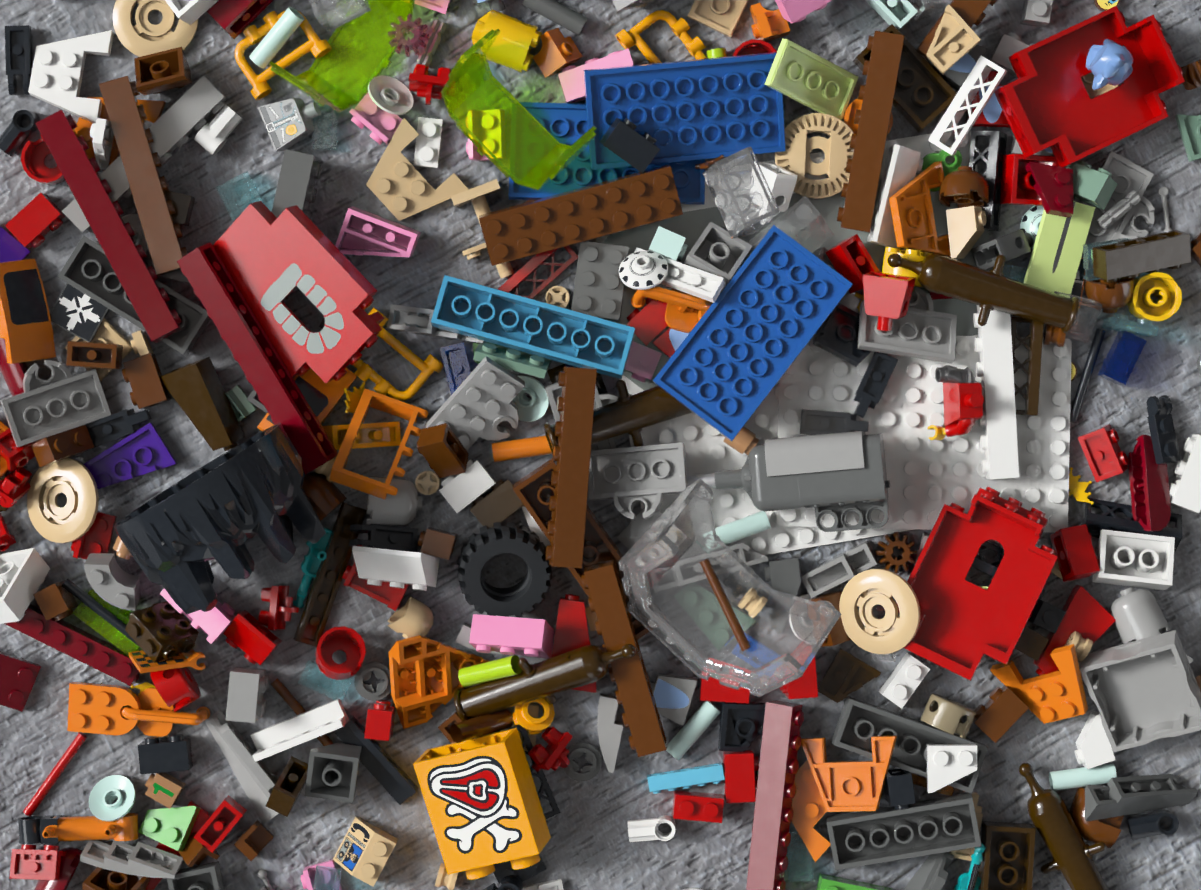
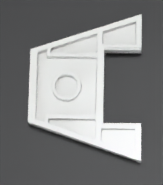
[28,30,114,123]

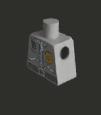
[258,98,321,151]

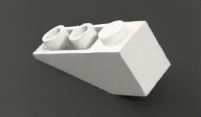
[1169,434,1201,513]

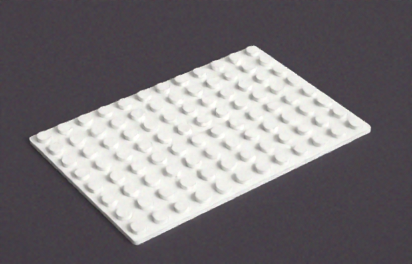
[776,336,1072,533]

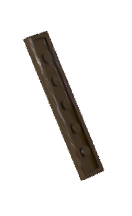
[293,502,367,647]

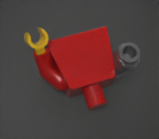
[927,365,984,441]

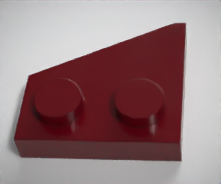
[1026,161,1073,218]
[0,652,41,712]

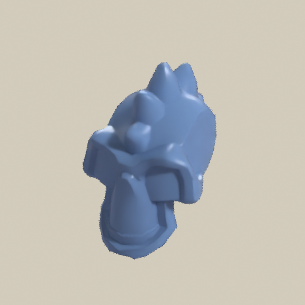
[1086,39,1134,90]

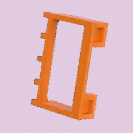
[330,388,429,500]

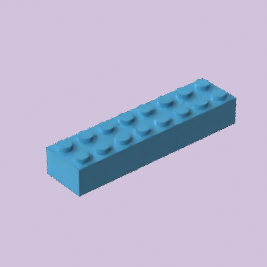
[431,275,635,379]

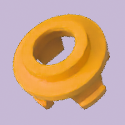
[512,698,555,735]

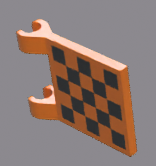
[128,650,206,673]

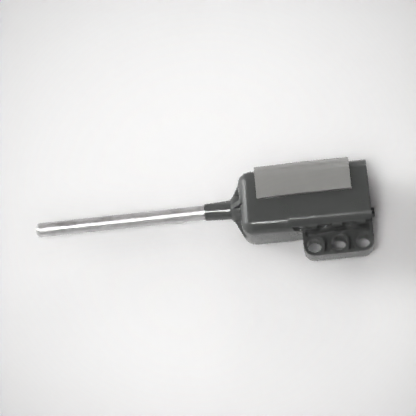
[587,431,890,532]

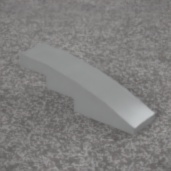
[387,304,487,344]
[80,840,183,879]

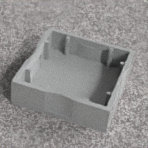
[1079,630,1201,752]

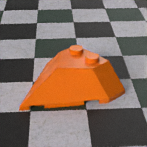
[388,635,489,729]

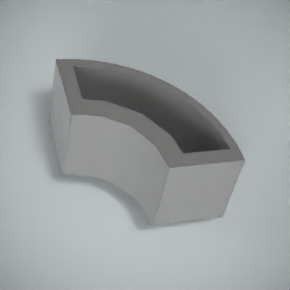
[84,553,141,611]

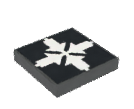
[50,283,110,342]

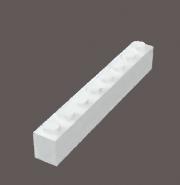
[973,305,1019,479]

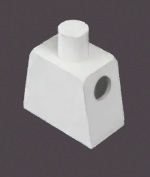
[749,162,798,223]

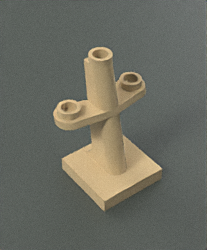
[451,179,514,279]

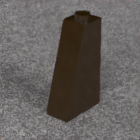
[160,357,245,451]

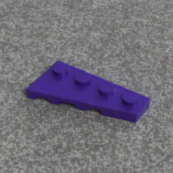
[83,422,178,489]

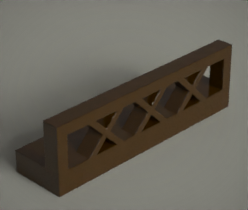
[1011,317,1044,416]

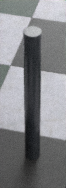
[1070,328,1106,423]
[62,579,139,646]

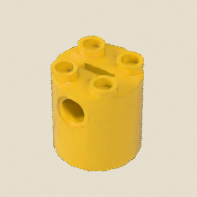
[471,9,542,73]

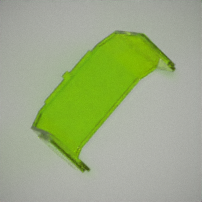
[269,0,415,113]
[441,29,597,190]

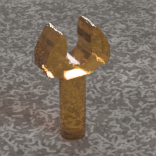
[911,773,954,796]

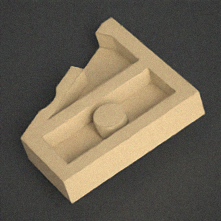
[926,5,981,74]

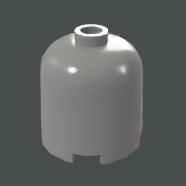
[366,476,422,525]
[1111,586,1171,644]

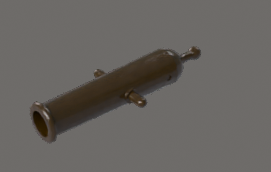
[888,253,1079,333]
[544,380,692,454]
[454,644,636,721]
[1019,763,1108,890]

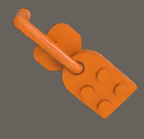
[631,286,713,333]
[67,682,210,737]

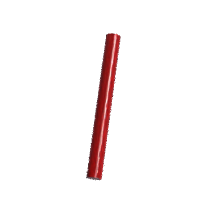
[23,732,87,817]

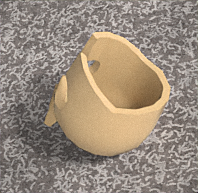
[388,596,434,639]

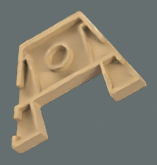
[366,118,468,221]

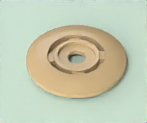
[113,0,198,57]
[775,113,854,199]
[27,458,99,543]
[839,569,920,654]

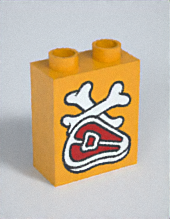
[413,728,551,880]

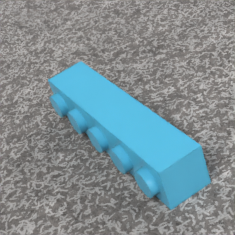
[647,763,725,794]

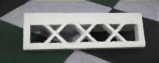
[928,55,1007,156]
[634,248,726,303]
[250,698,349,762]

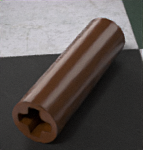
[450,709,513,743]

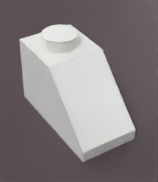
[1074,711,1116,769]

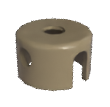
[920,693,976,739]

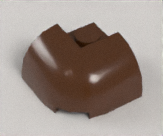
[302,472,347,522]
[1069,787,1124,848]

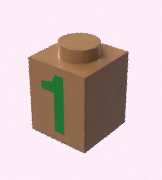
[145,772,186,809]

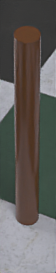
[700,558,751,651]
[270,678,334,746]

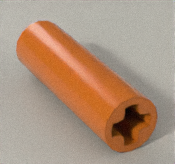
[491,435,552,462]

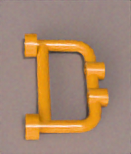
[235,10,332,100]
[615,10,707,64]
[353,307,445,401]

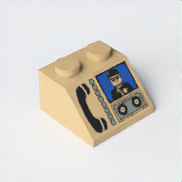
[333,816,398,887]

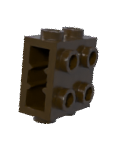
[125,601,199,663]

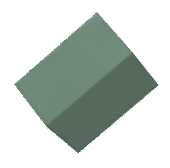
[225,385,257,422]

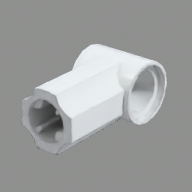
[194,104,242,156]
[628,815,676,842]

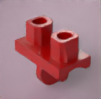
[409,64,453,105]
[0,467,32,508]
[258,585,299,630]
[528,727,573,772]

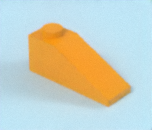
[322,421,401,450]

